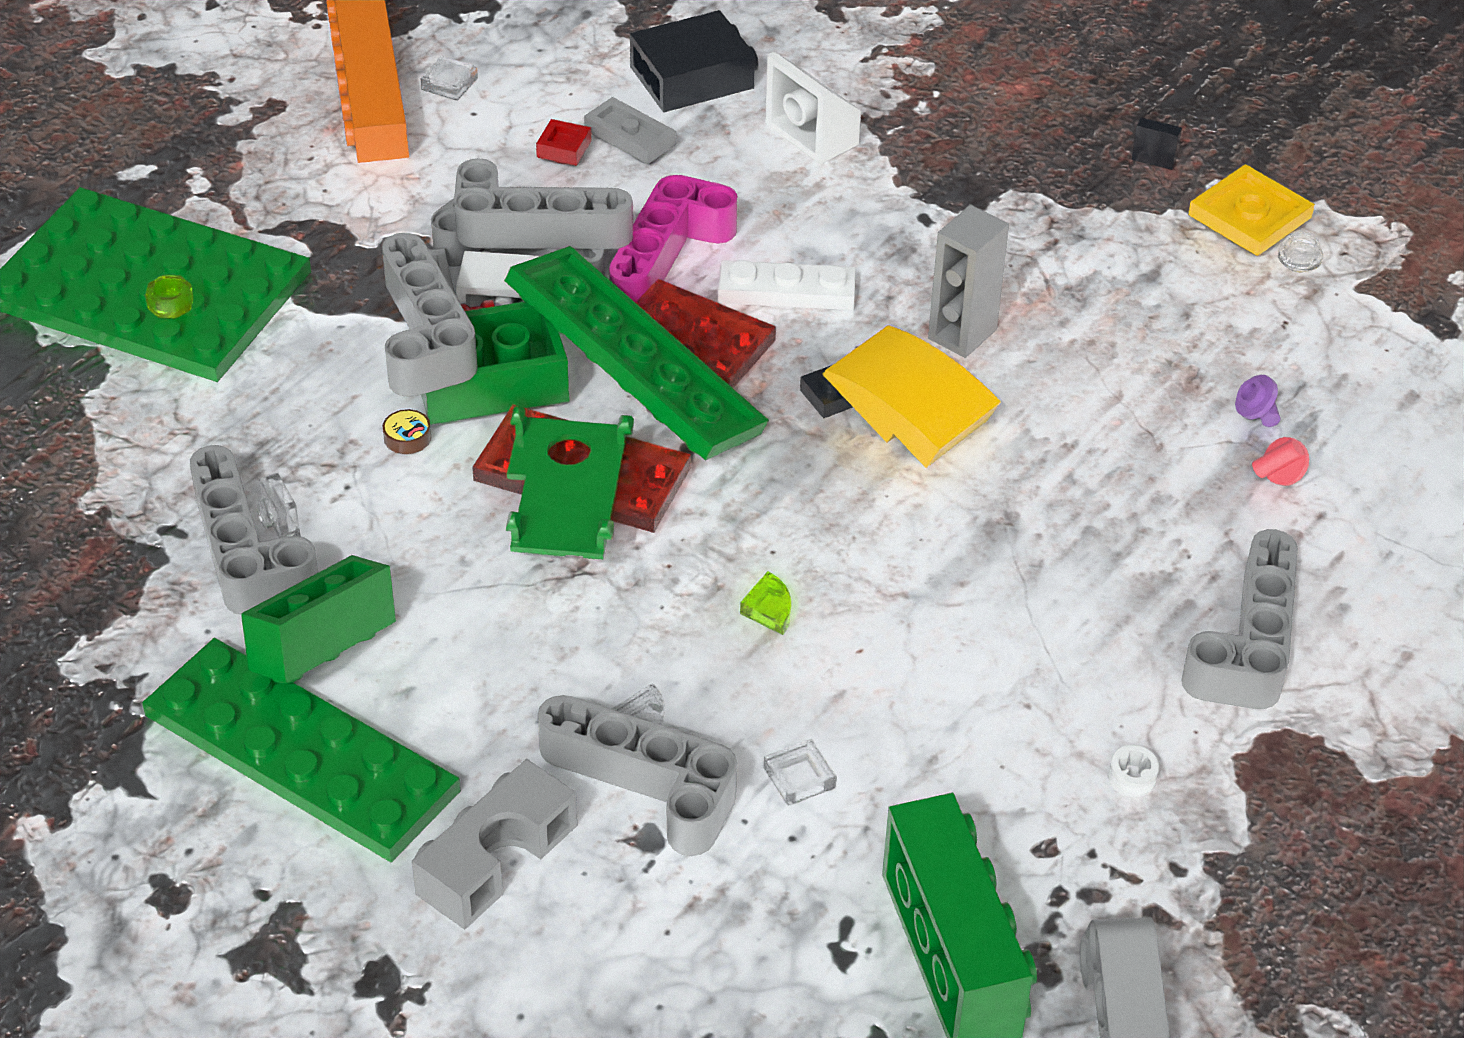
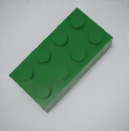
[882,792,1037,1038]

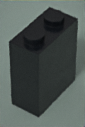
[630,10,758,113]

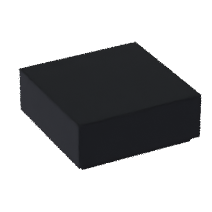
[1131,117,1182,170]

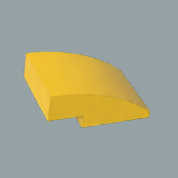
[823,325,1001,468]

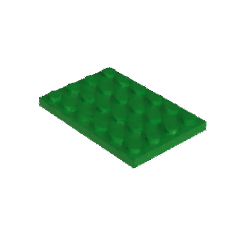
[0,187,311,383]

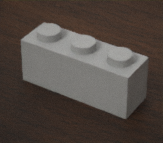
[928,204,1009,358]

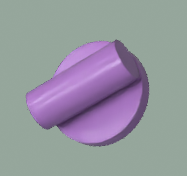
[1235,374,1281,427]

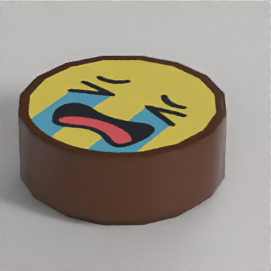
[382,409,431,454]

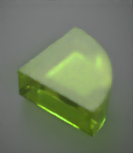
[740,571,791,635]

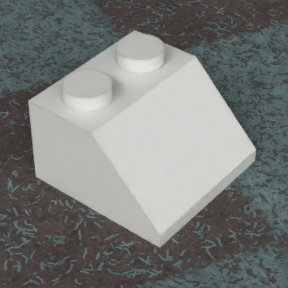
[765,52,861,165]

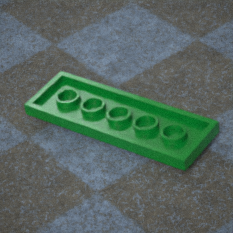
[504,246,769,461]
[142,637,461,863]

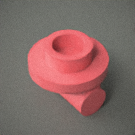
[1252,437,1309,486]

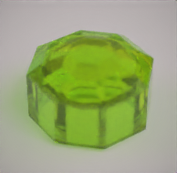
[145,275,194,318]

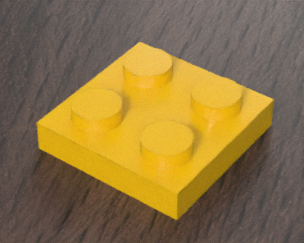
[1188,164,1315,256]

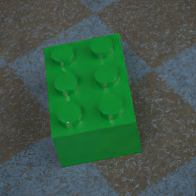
[409,302,569,425]

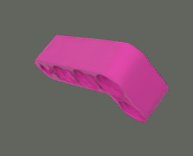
[609,175,738,312]

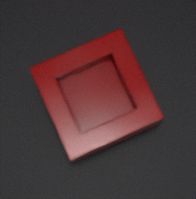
[536,119,592,166]

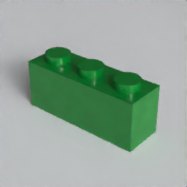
[241,555,396,683]

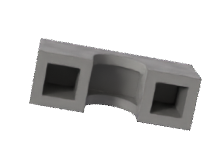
[412,759,578,930]

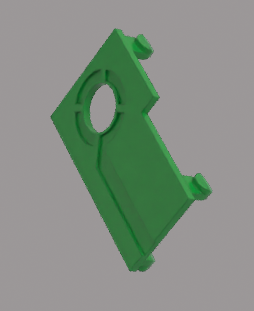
[506,406,634,560]

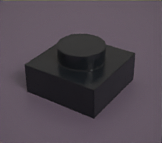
[800,365,853,419]

